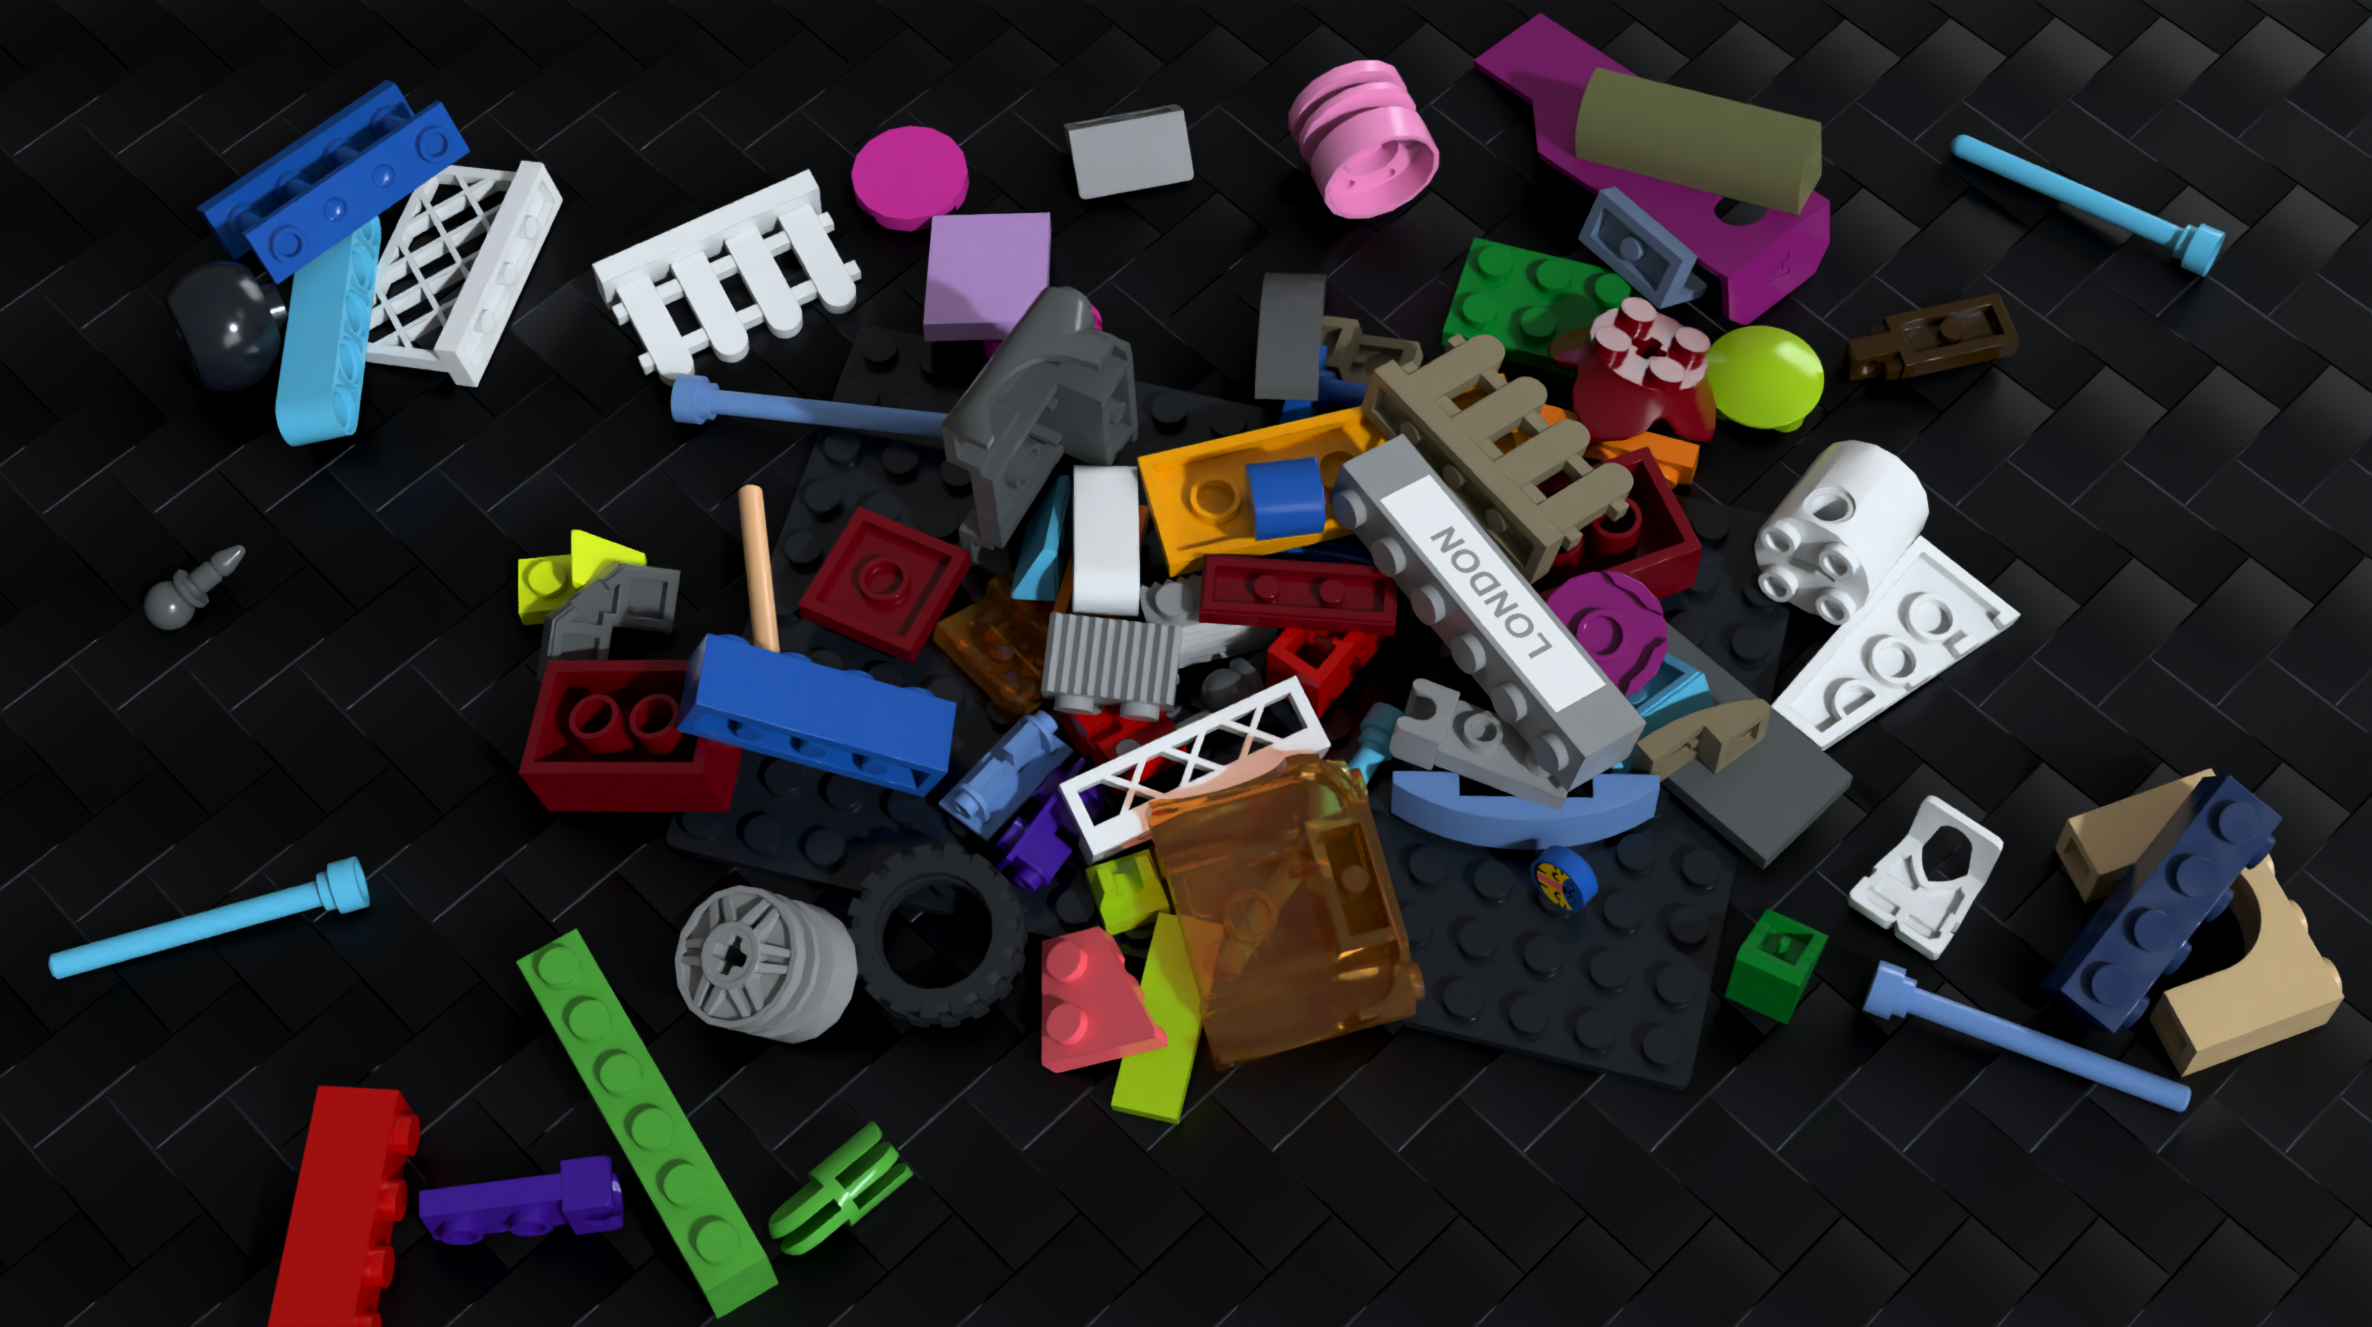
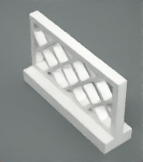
[365,161,563,387]

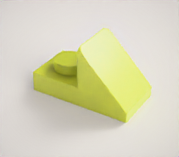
[518,530,647,625]

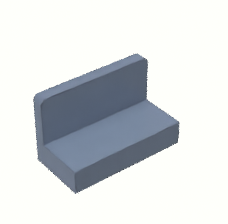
[1578,186,1707,309]

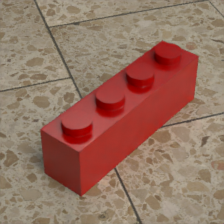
[268,1085,420,1327]

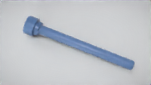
[671,374,949,438]
[1862,960,2191,1112]

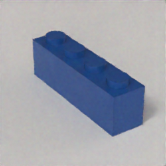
[676,633,956,797]

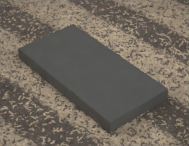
[1660,621,1853,870]

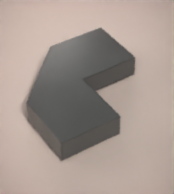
[536,561,681,682]

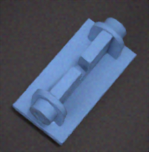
[939,710,1074,843]

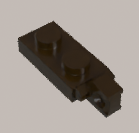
[1841,293,2021,381]

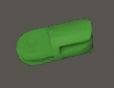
[769,1121,914,1256]

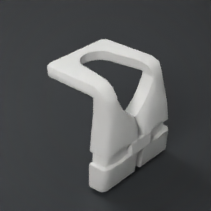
[1847,795,2004,960]

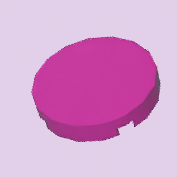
[851,126,969,232]

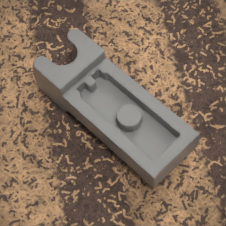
[1388,678,1568,811]

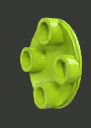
[1706,326,1824,432]

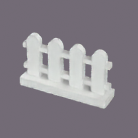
[592,169,861,387]

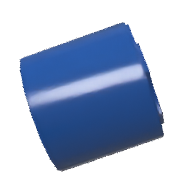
[1244,455,1326,542]

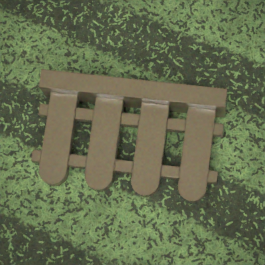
[1360,333,1634,585]

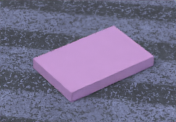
[923,212,1051,342]

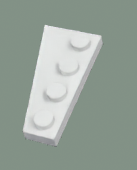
[1771,535,2021,751]

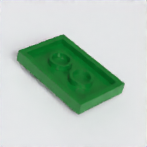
[1442,237,1644,378]

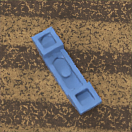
[1391,771,1660,850]

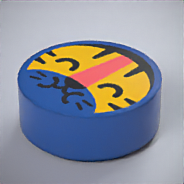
[1530,845,1598,912]

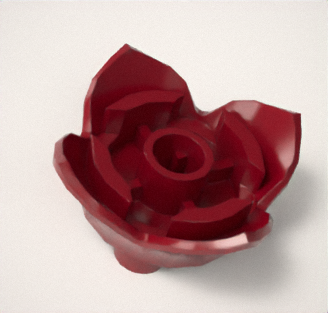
[1547,297,1716,443]

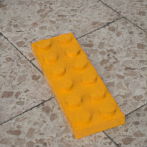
[1137,373,1528,578]

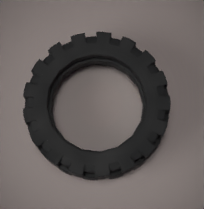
[846,844,1028,1028]

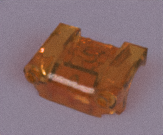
[1145,754,1425,1072]

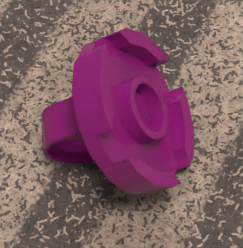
[1546,571,1668,697]

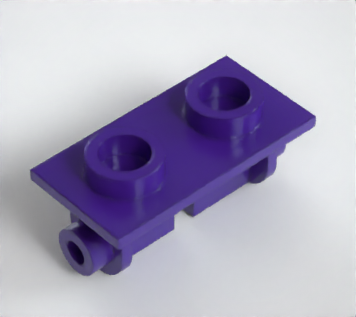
[993,757,1109,894]

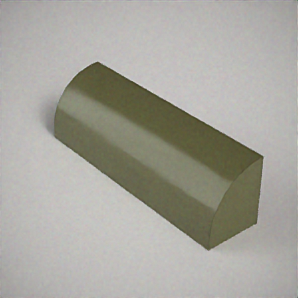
[1575,67,1822,216]

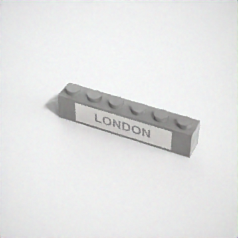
[1329,434,1646,792]

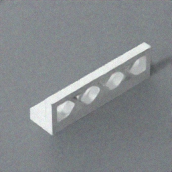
[1058,675,1331,868]

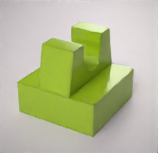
[1085,849,1170,935]

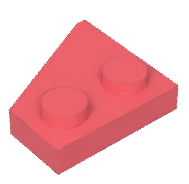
[1042,926,1168,1073]

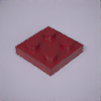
[798,506,972,664]

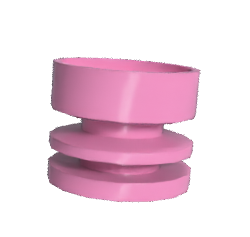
[1289,60,1439,219]

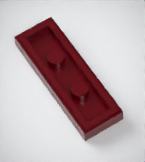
[1199,554,1398,636]

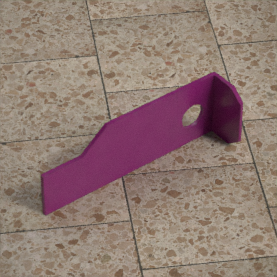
[1473,13,1830,326]

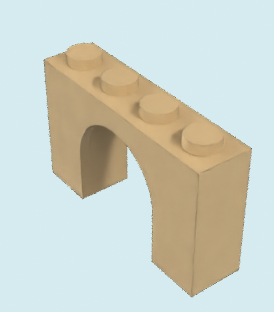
[2055,768,2345,1077]

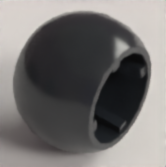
[163,260,288,392]

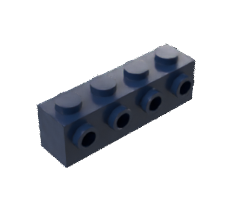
[2038,775,2283,1033]

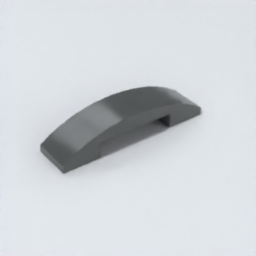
[1255,272,1326,401]

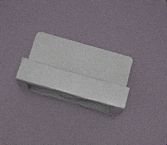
[1063,104,1194,199]

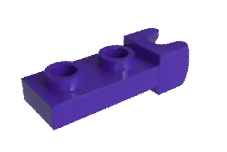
[419,1156,624,1245]

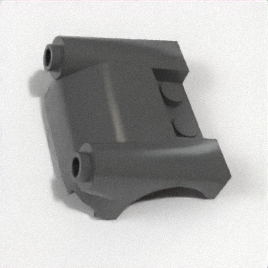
[941,286,1138,581]

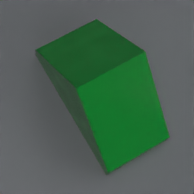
[1725,908,1829,1025]

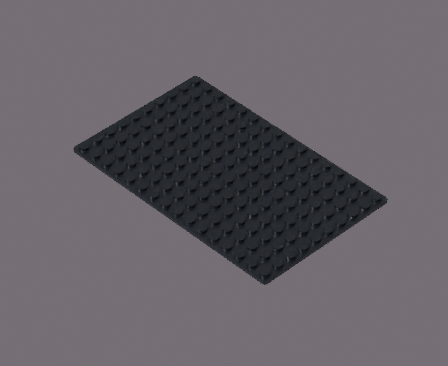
[666,325,1792,1091]

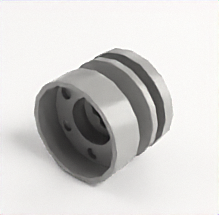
[675,885,858,1044]

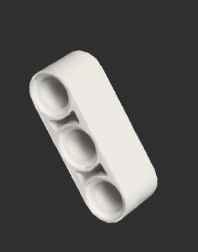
[1072,465,1140,617]

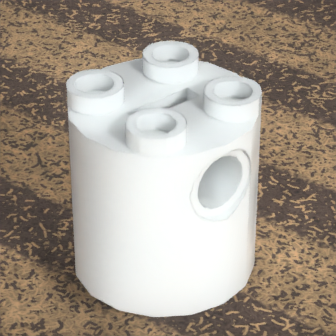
[1754,440,1929,625]

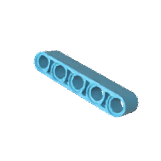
[275,216,381,446]

